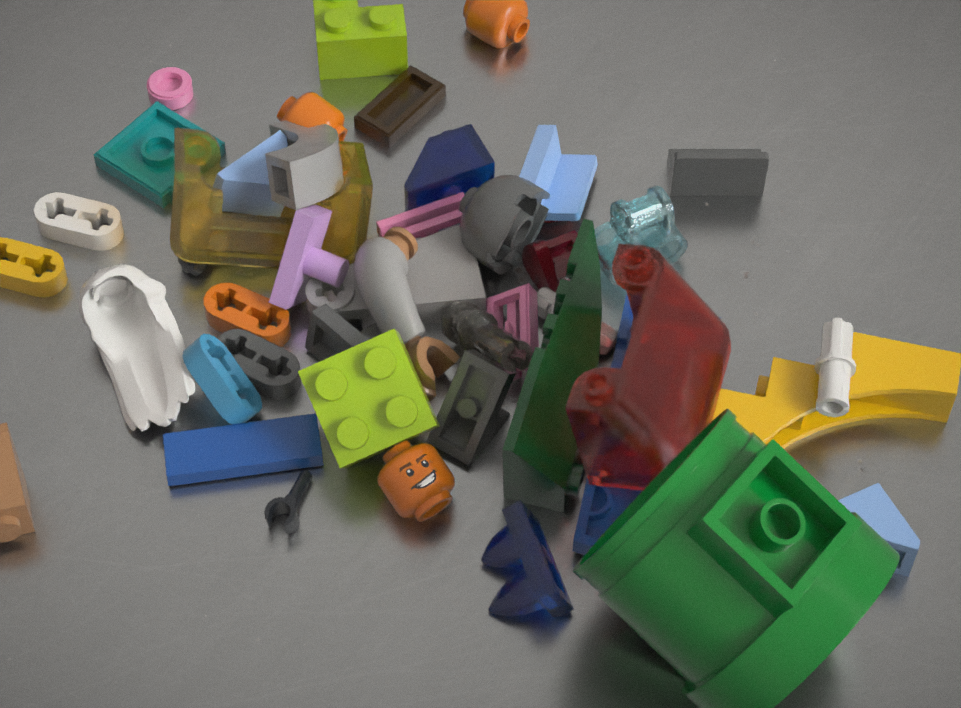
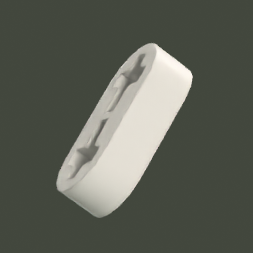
[34,192,124,251]

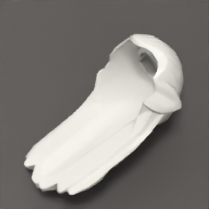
[79,264,196,431]

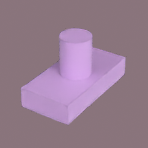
[269,204,349,310]

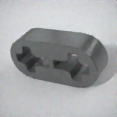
[217,329,301,400]

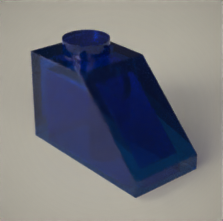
[404,124,495,212]

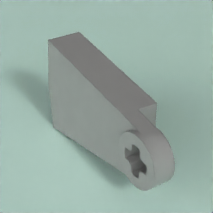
[305,225,486,330]

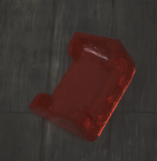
[566,244,731,491]

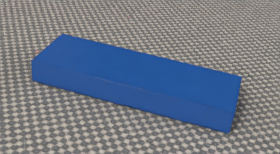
[163,413,324,487]

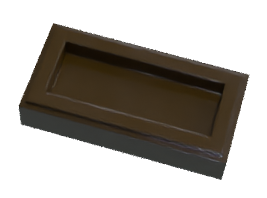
[354,65,446,149]

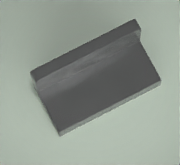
[667,149,769,196]

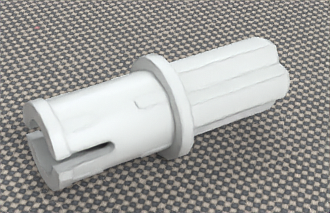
[814,317,856,417]

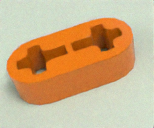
[203,282,291,347]

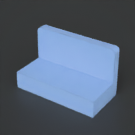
[519,125,598,221]

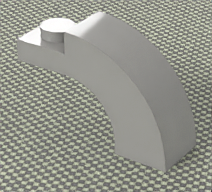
[265,120,344,210]

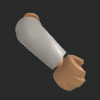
[353,227,460,402]

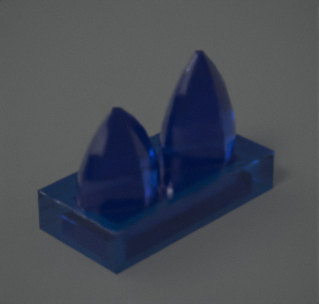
[481,500,574,618]

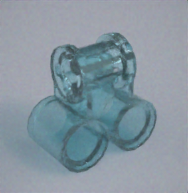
[595,185,688,285]

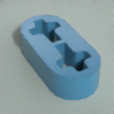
[182,334,262,424]

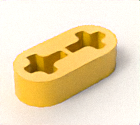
[0,237,68,298]

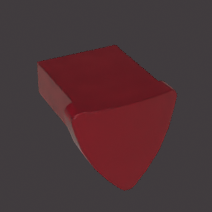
[522,230,578,292]

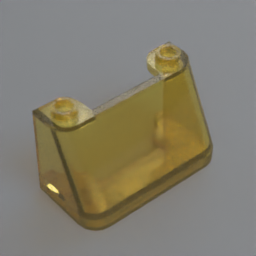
[170,128,373,269]

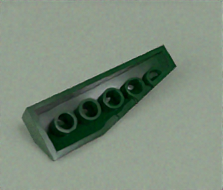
[502,219,602,513]

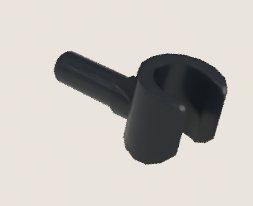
[264,470,313,534]

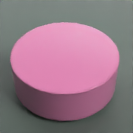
[147,67,193,111]

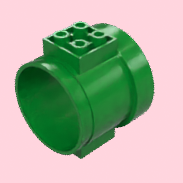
[573,408,900,708]

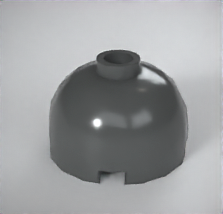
[459,175,550,275]

